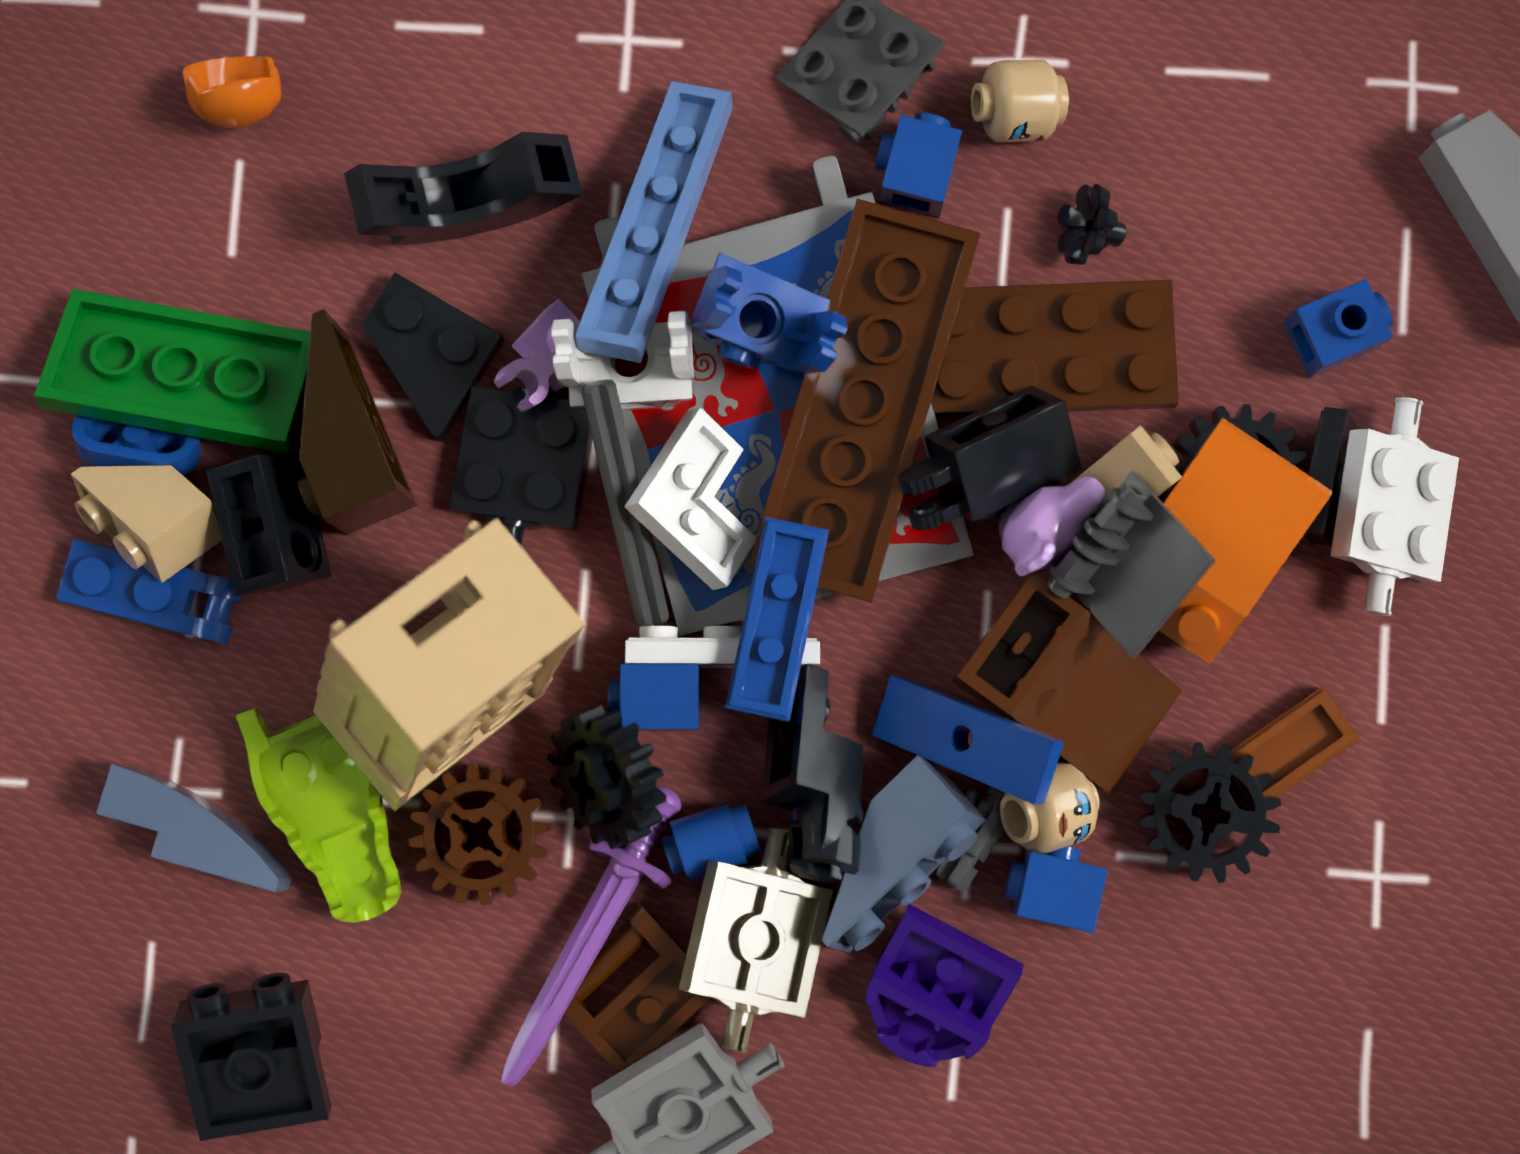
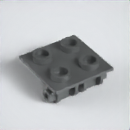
[775,0,945,145]
[1047,472,1216,659]

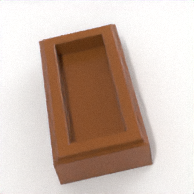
[1229,686,1360,810]

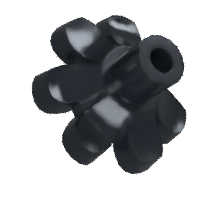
[1057,184,1126,265]

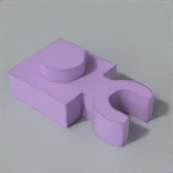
[494,299,580,412]

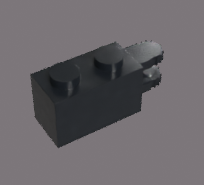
[898,386,1082,531]

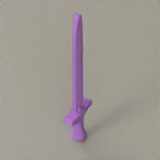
[502,786,681,1087]

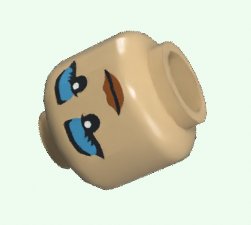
[971,59,1069,143]
[1000,762,1100,854]

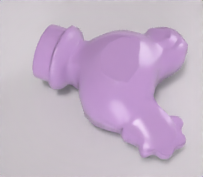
[998,476,1105,576]

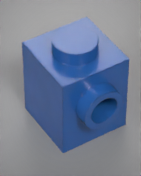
[875,113,962,218]
[1283,279,1393,378]
[608,664,701,731]
[1004,846,1108,933]

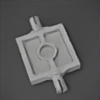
[588,1023,785,1154]

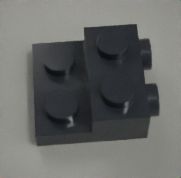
[171,972,332,1141]

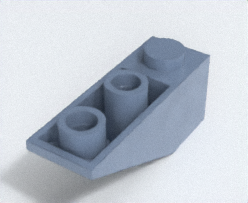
[822,755,986,953]

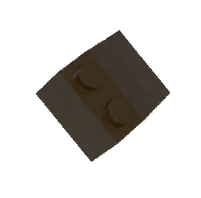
[297,309,417,535]

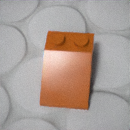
[1159,417,1332,664]

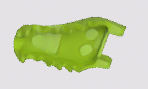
[236,707,402,923]

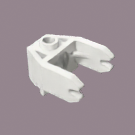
[551,311,694,410]

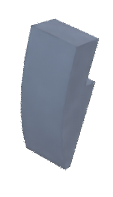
[96,764,292,892]

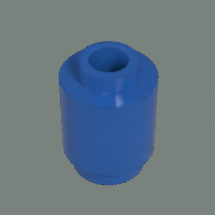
[662,802,761,883]

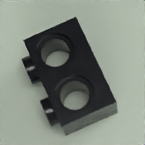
[207,453,332,596]

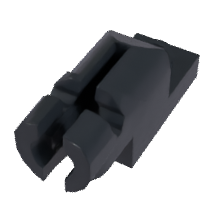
[761,664,864,883]

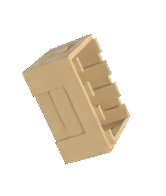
[313,518,586,811]

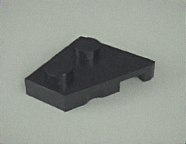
[362,272,504,441]

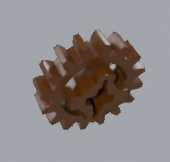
[408,765,551,905]

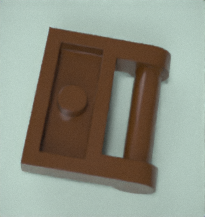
[564,903,711,1073]

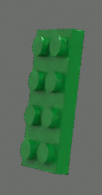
[34,289,310,454]

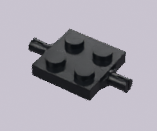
[449,385,593,546]

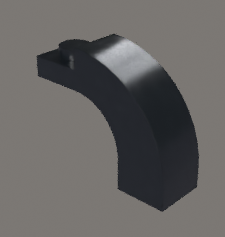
[344,132,583,245]

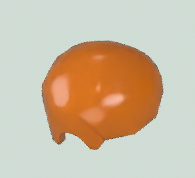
[183,56,282,129]

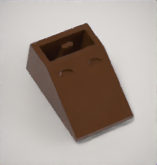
[952,572,1183,794]

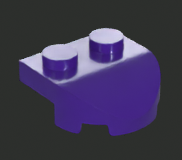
[866,904,1024,1067]

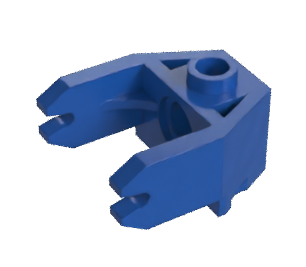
[689,253,847,373]

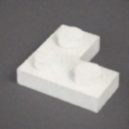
[624,407,756,590]

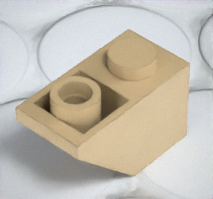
[1071,426,1182,520]
[71,465,222,583]

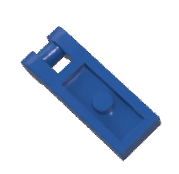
[56,539,242,645]

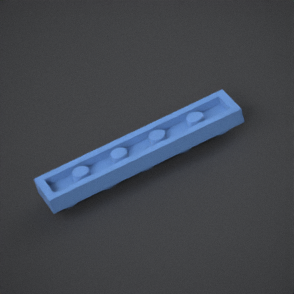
[575,81,733,363]

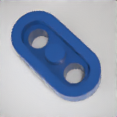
[72,415,202,475]

